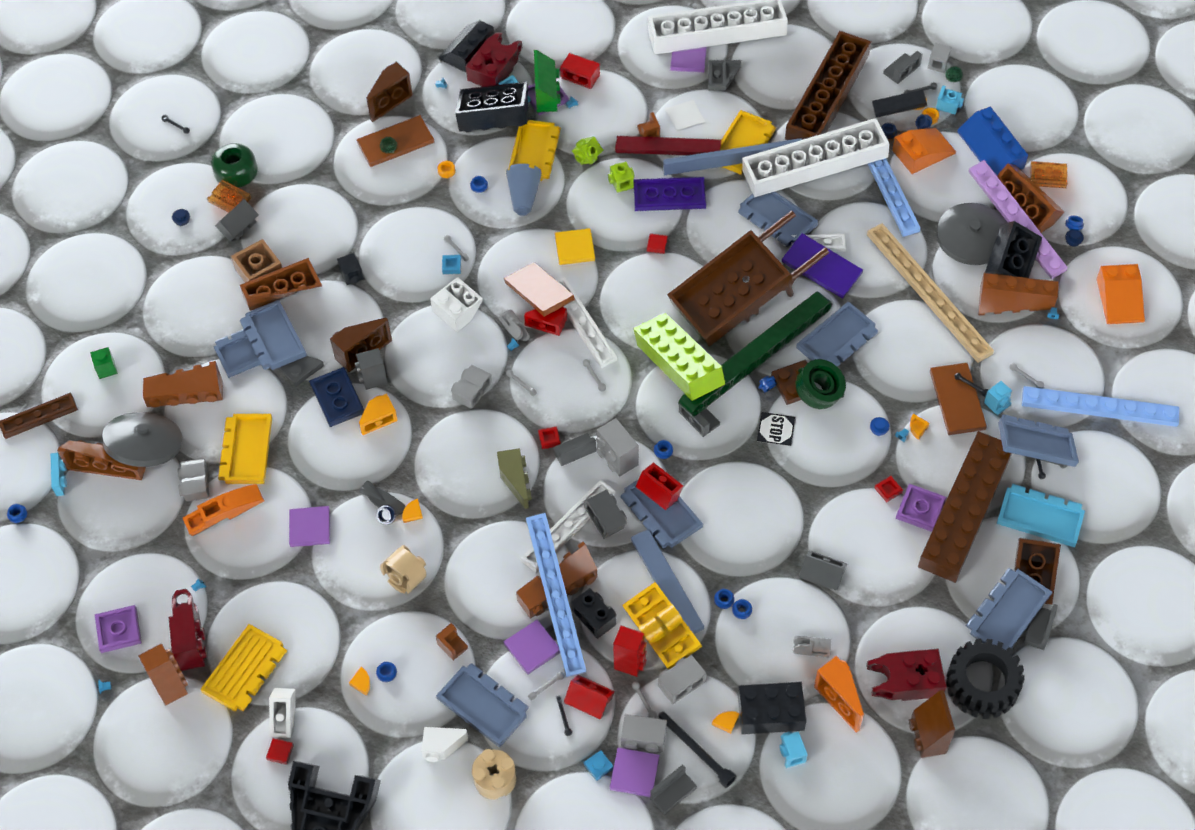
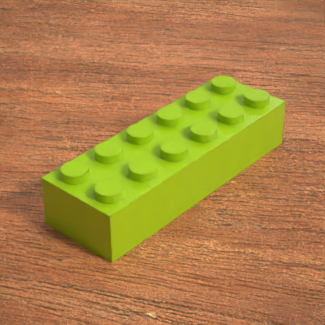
[633,313,725,401]

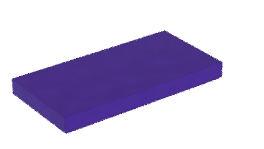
[634,177,706,211]
[781,233,863,299]

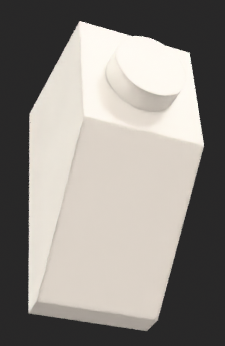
[269,688,296,738]
[421,727,468,762]

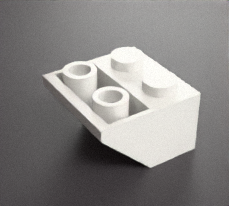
[430,277,483,332]

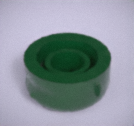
[211,143,258,188]
[795,359,846,409]

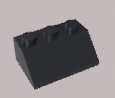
[439,20,494,73]
[985,221,1042,278]

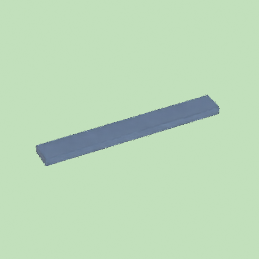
[663,138,802,176]

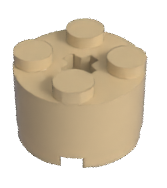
[380,545,427,594]
[472,749,516,800]

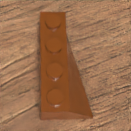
[997,163,1064,233]
[240,258,322,311]
[978,273,1059,316]
[143,361,223,408]
[57,440,146,480]
[516,542,598,619]
[138,643,188,706]

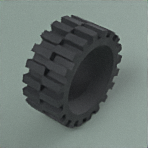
[946,638,1025,719]

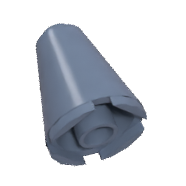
[506,164,542,216]

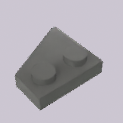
[708,60,741,91]
[277,356,324,387]

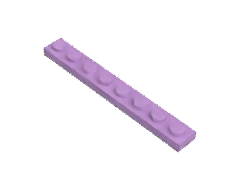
[969,160,1068,280]

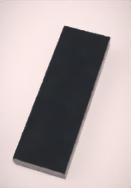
[872,89,927,118]

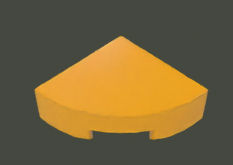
[910,414,930,440]
[402,499,423,523]
[349,667,370,696]
[712,711,740,733]

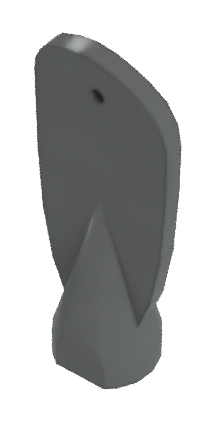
[359,481,405,516]

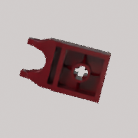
[466,32,523,87]
[168,589,208,671]
[866,649,946,701]

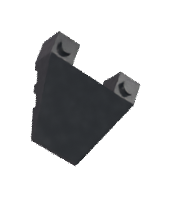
[288,761,381,830]

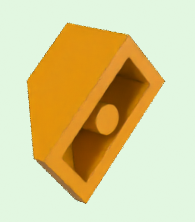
[359,393,398,435]

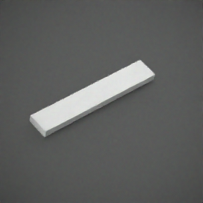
[557,277,618,368]
[521,480,615,573]

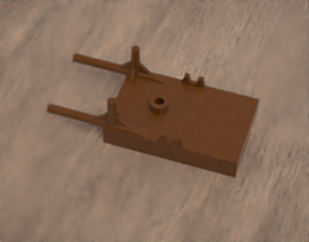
[667,210,830,347]

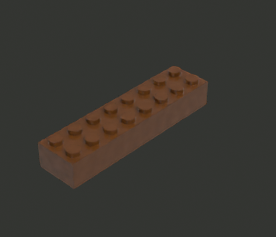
[785,31,871,140]
[918,431,1012,583]

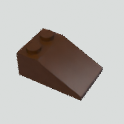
[366,61,413,122]
[330,317,392,372]
[1014,538,1061,605]
[909,690,955,758]

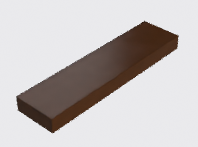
[0,392,78,439]

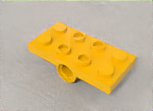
[622,582,702,670]

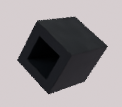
[337,253,364,285]

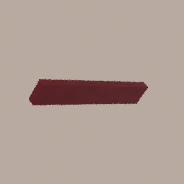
[615,136,722,156]

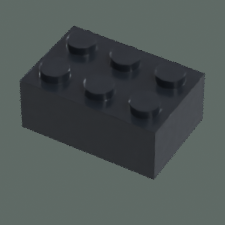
[738,682,806,735]

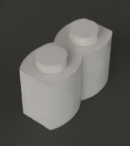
[451,365,492,409]
[178,458,209,502]

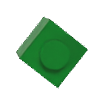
[90,347,118,379]

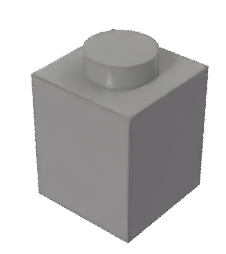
[928,43,951,73]

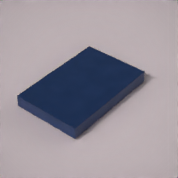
[309,367,364,427]

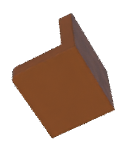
[637,112,660,137]
[436,623,468,661]

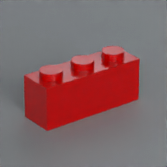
[613,626,647,677]

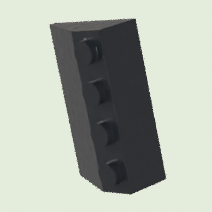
[455,81,529,132]

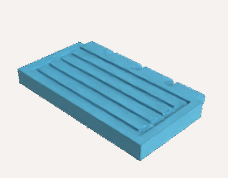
[996,483,1085,547]

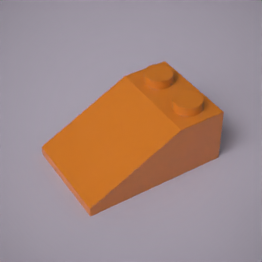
[892,128,956,174]
[1096,264,1145,324]
[814,656,864,733]

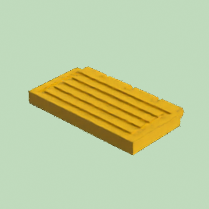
[721,110,776,175]
[508,120,561,181]
[218,414,272,484]
[200,624,287,712]

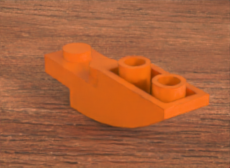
[183,484,264,536]

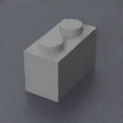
[658,655,707,704]
[621,714,667,753]

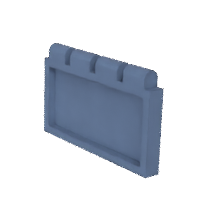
[738,192,818,247]
[240,300,307,370]
[796,301,878,367]
[214,329,261,378]
[998,414,1079,467]
[620,479,703,548]
[966,568,1052,650]
[436,663,529,748]

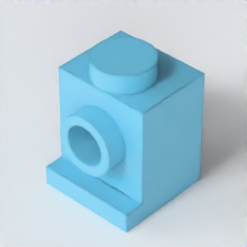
[936,86,964,115]
[984,381,1012,415]
[779,731,808,768]

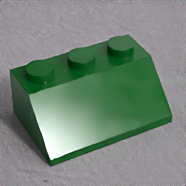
[534,50,561,112]

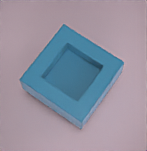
[442,255,461,274]
[584,750,614,781]

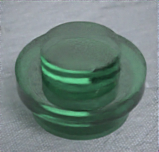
[945,66,963,82]
[380,137,397,153]

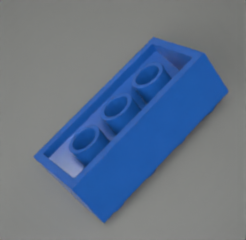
[957,106,1028,176]

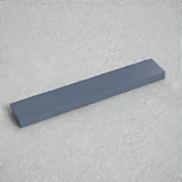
[631,529,704,634]

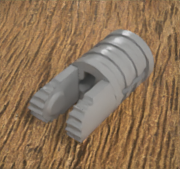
[499,310,530,341]
[793,636,831,658]

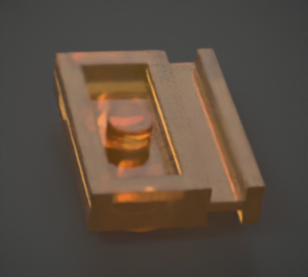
[1030,161,1068,188]
[207,180,252,213]

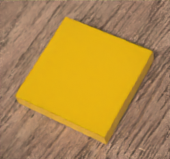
[555,228,595,265]

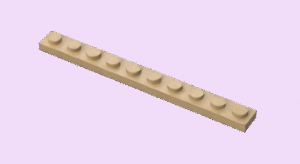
[867,223,994,363]

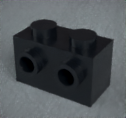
[571,588,617,639]

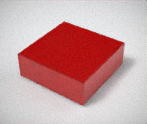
[647,233,668,254]
[538,426,561,449]
[875,476,903,503]
[266,738,294,765]

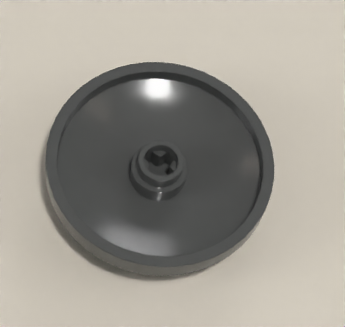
[936,203,1007,265]
[102,412,182,467]

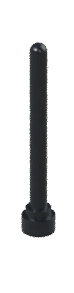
[658,712,737,788]

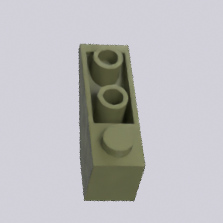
[497,448,532,509]

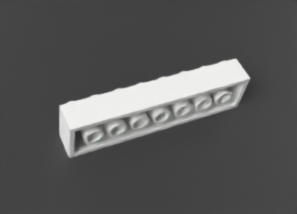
[648,0,788,54]
[742,118,889,197]

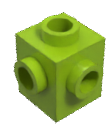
[572,136,604,165]
[608,162,635,193]

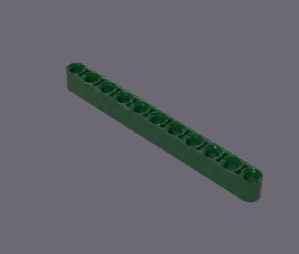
[678,291,832,417]

